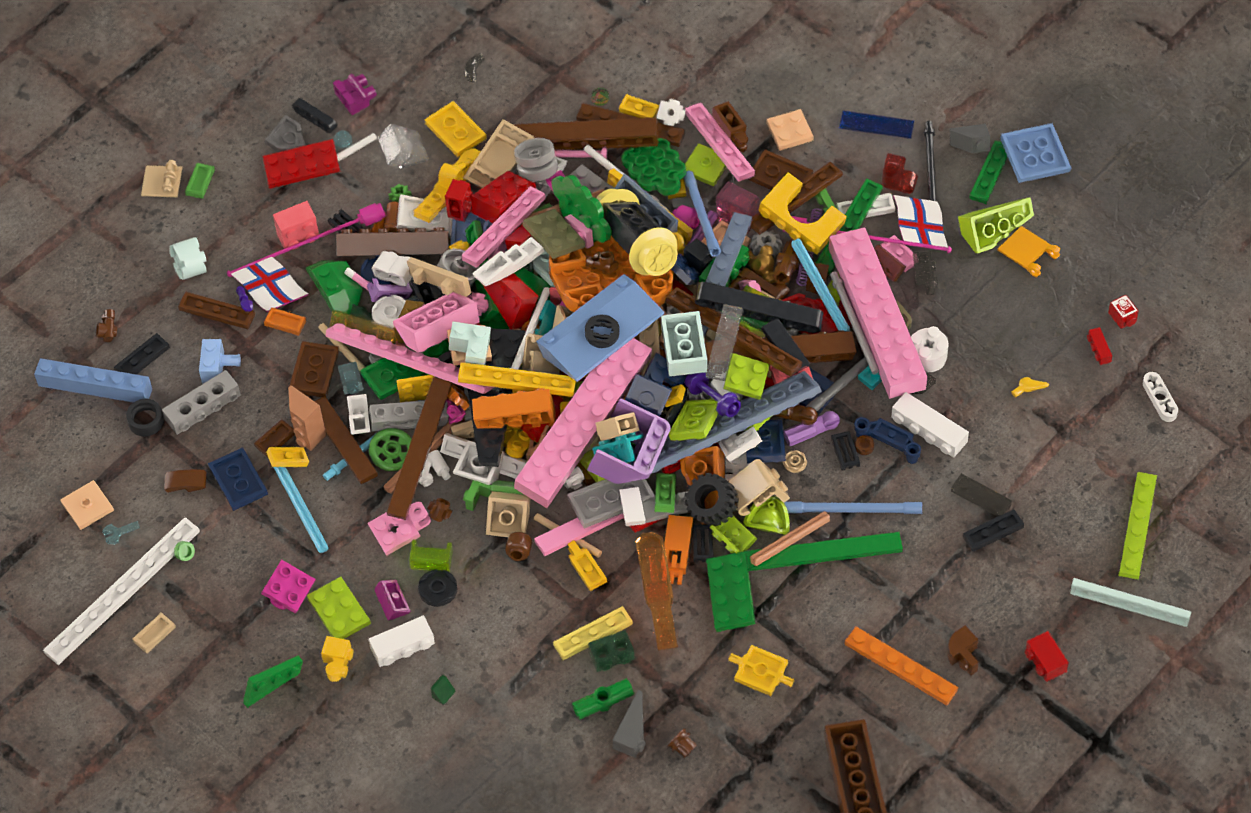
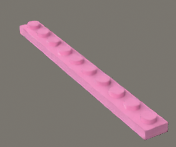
[326,324,494,394]

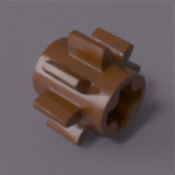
[427,498,453,522]

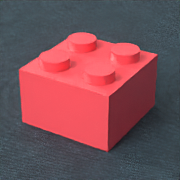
[273,201,319,250]

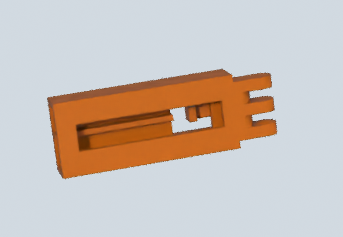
[661,515,693,585]

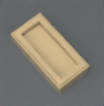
[133,613,176,653]

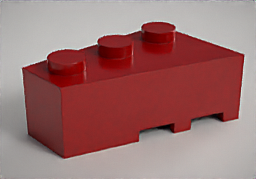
[482,273,539,330]

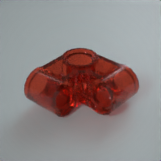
[882,153,919,194]

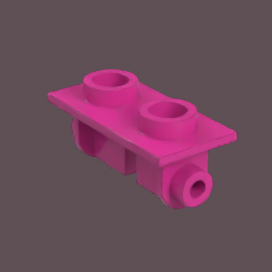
[447,398,466,425]

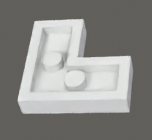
[718,427,762,462]

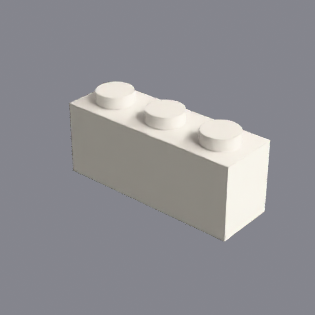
[369,615,435,667]

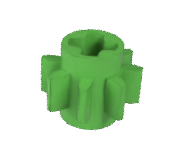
[388,184,412,202]

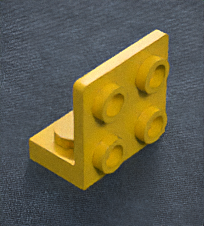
[397,375,435,403]

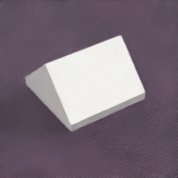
[453,441,504,485]

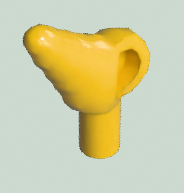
[1011,377,1049,398]

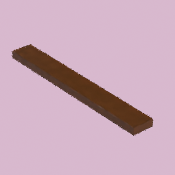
[665,287,802,377]
[387,377,452,520]

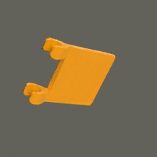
[998,226,1060,277]

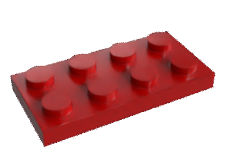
[263,139,341,189]

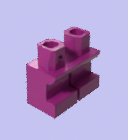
[333,74,376,115]

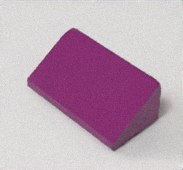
[374,580,411,620]

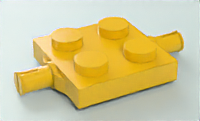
[728,645,794,696]

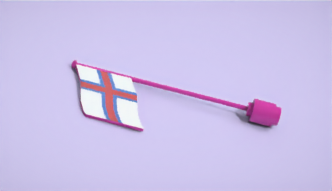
[782,195,952,253]
[227,203,386,312]

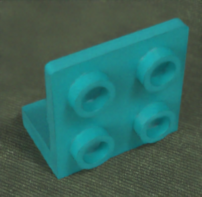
[592,432,643,463]

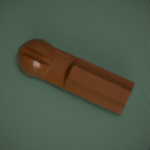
[775,405,818,426]

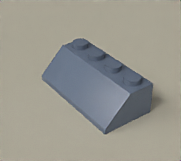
[614,174,678,233]

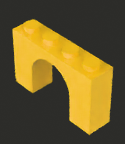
[758,172,847,255]

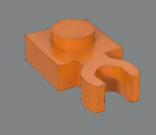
[448,384,470,411]

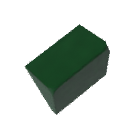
[431,674,455,705]

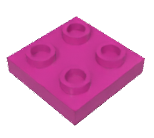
[261,560,316,614]

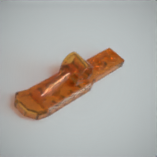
[635,532,678,651]

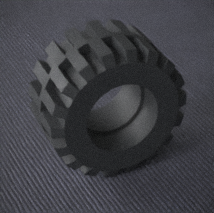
[684,473,739,526]

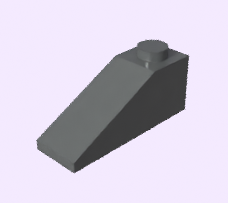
[612,690,646,758]

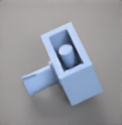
[199,339,241,383]

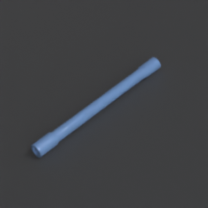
[684,171,721,257]
[784,501,922,514]

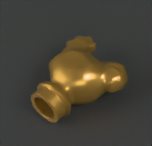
[747,245,777,284]

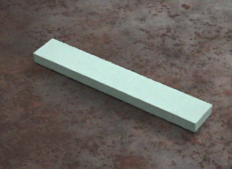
[1070,578,1191,627]

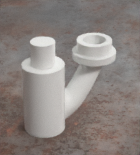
[419,450,451,487]

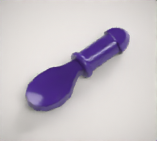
[236,286,253,312]

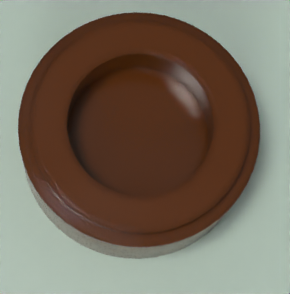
[855,435,874,455]

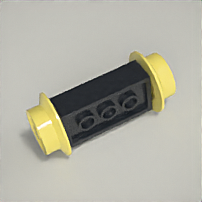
[596,189,678,276]

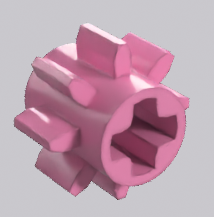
[467,292,489,316]

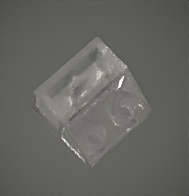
[378,124,428,169]

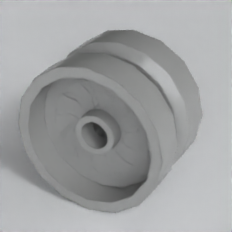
[514,138,558,182]
[437,248,480,291]

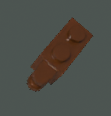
[712,101,748,153]

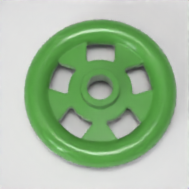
[369,428,412,471]

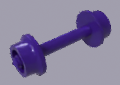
[685,372,741,418]

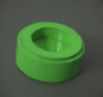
[174,541,195,561]

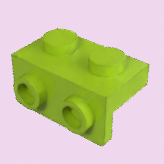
[710,516,757,554]

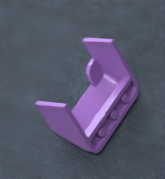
[587,398,671,484]

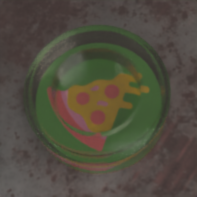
[591,88,609,106]

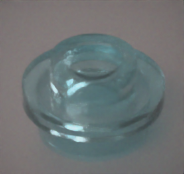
[334,130,352,148]

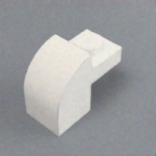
[347,394,371,435]

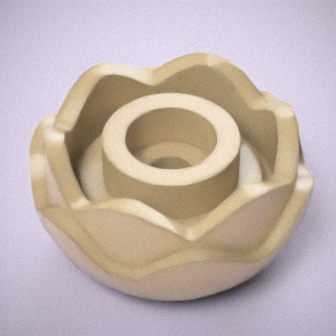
[783,450,807,473]

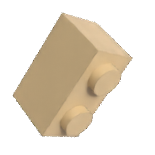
[596,412,640,441]

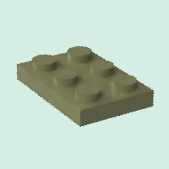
[523,209,585,259]

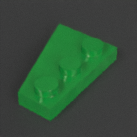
[243,655,303,708]

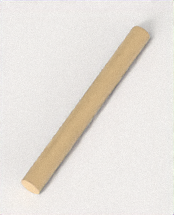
[318,323,365,373]
[534,513,602,558]

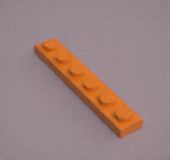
[845,627,958,706]

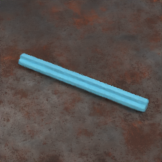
[792,238,849,332]
[273,467,328,553]

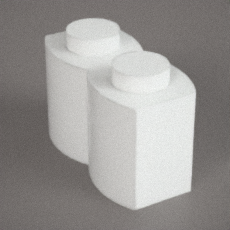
[372,251,412,286]

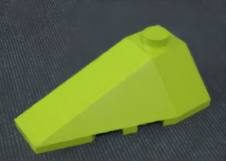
[958,197,1034,253]

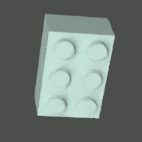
[661,311,707,376]

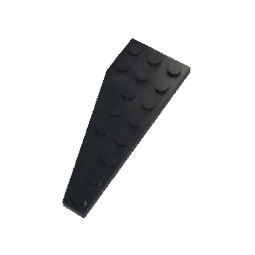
[467,328,526,467]

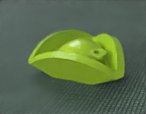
[743,496,790,535]

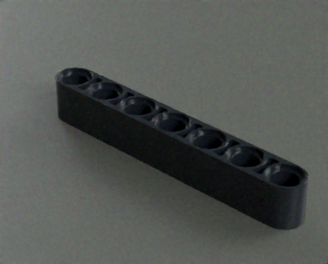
[695,282,823,333]

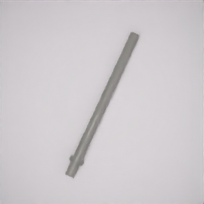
[830,271,879,374]

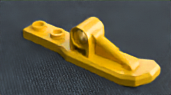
[414,148,481,223]

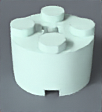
[169,237,207,280]

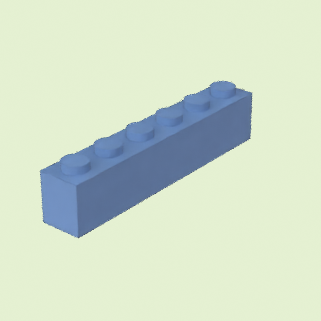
[34,358,152,402]

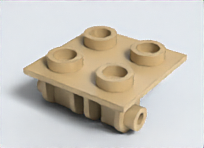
[141,160,182,197]

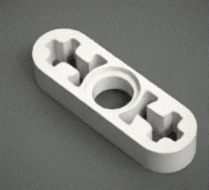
[1143,372,1178,422]

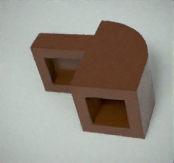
[948,625,979,676]

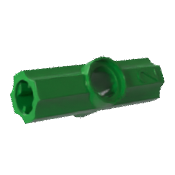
[572,678,634,720]

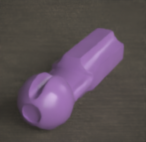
[783,411,840,446]

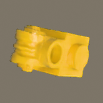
[321,636,354,682]

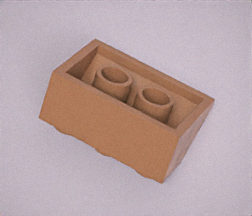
[288,385,326,451]

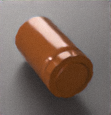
[383,202,399,232]

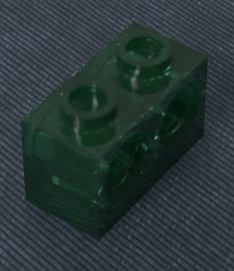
[588,630,635,672]

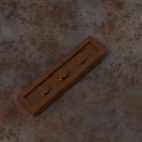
[178,292,255,329]

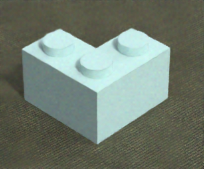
[449,322,491,365]

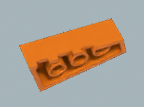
[472,388,556,429]

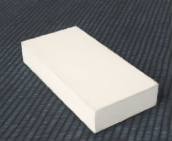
[619,487,645,526]

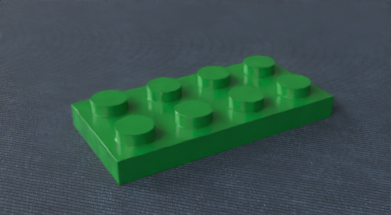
[706,551,755,632]

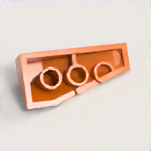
[680,446,725,525]

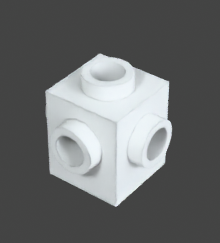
[657,99,686,126]

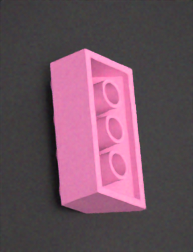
[393,292,480,353]

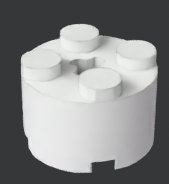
[911,327,948,372]

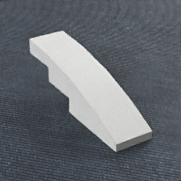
[472,237,544,286]

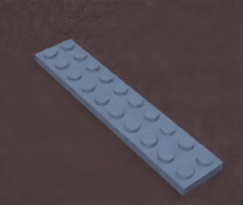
[652,371,822,473]

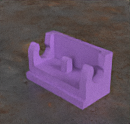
[367,278,413,302]

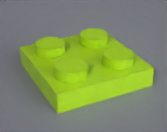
[723,353,769,400]

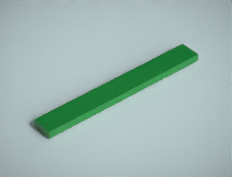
[745,532,903,571]

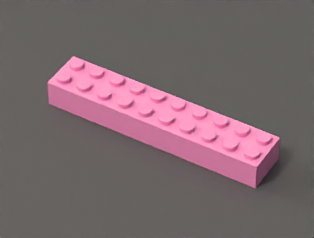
[829,228,927,399]
[514,338,652,508]

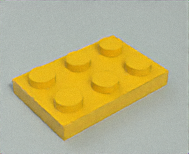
[424,101,486,157]

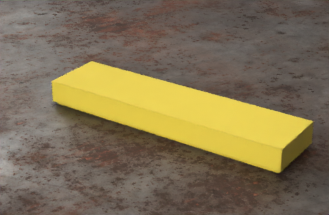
[553,606,633,660]

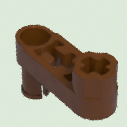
[729,268,790,300]

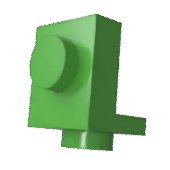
[463,480,492,511]

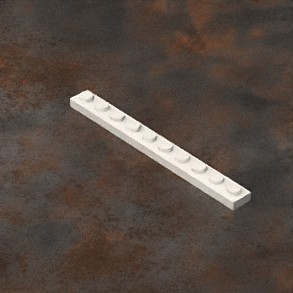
[43,518,200,665]

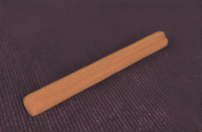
[750,512,830,566]

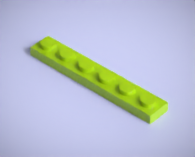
[1119,472,1157,579]

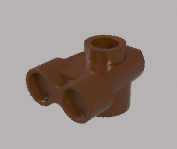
[586,251,619,275]
[96,309,117,342]

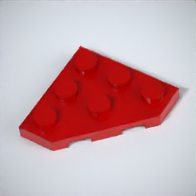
[782,293,853,335]

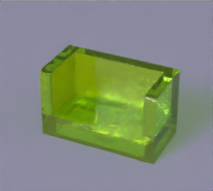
[409,540,453,572]

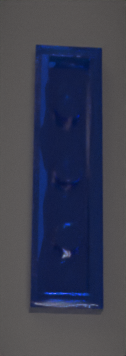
[840,111,914,139]

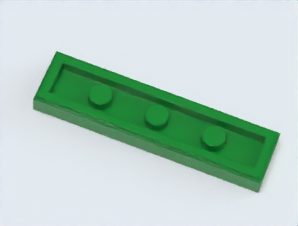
[969,140,1008,205]

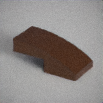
[164,469,207,493]

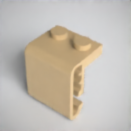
[522,333,560,375]
[729,459,790,516]

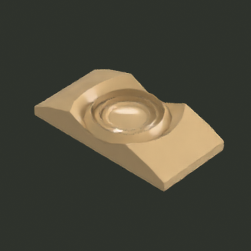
[463,120,534,189]

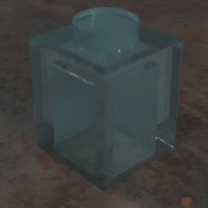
[338,362,363,394]

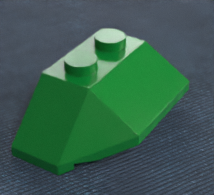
[306,260,363,323]

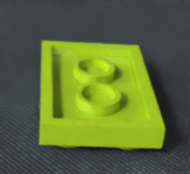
[668,399,718,441]
[307,577,371,639]

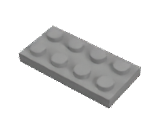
[567,479,655,528]

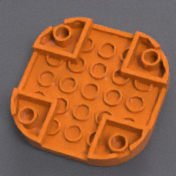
[549,236,673,313]

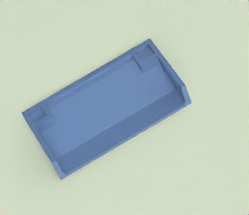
[536,274,664,382]

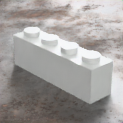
[891,392,969,457]

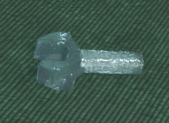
[102,521,140,544]

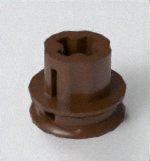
[667,728,697,758]

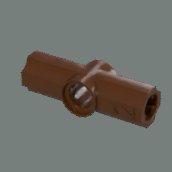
[774,238,799,285]

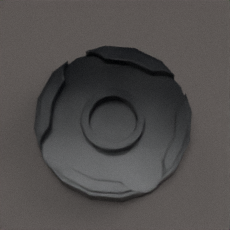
[418,569,458,607]

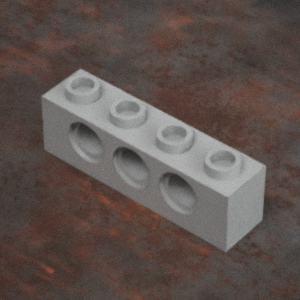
[162,370,241,434]
[369,401,449,432]

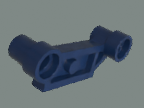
[854,417,921,464]

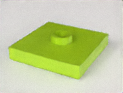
[685,143,726,186]

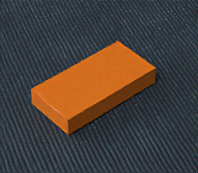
[264,307,306,336]

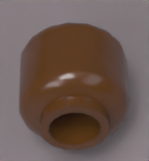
[505,532,532,561]

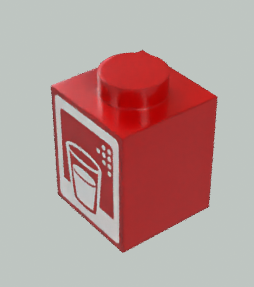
[1108,295,1139,329]

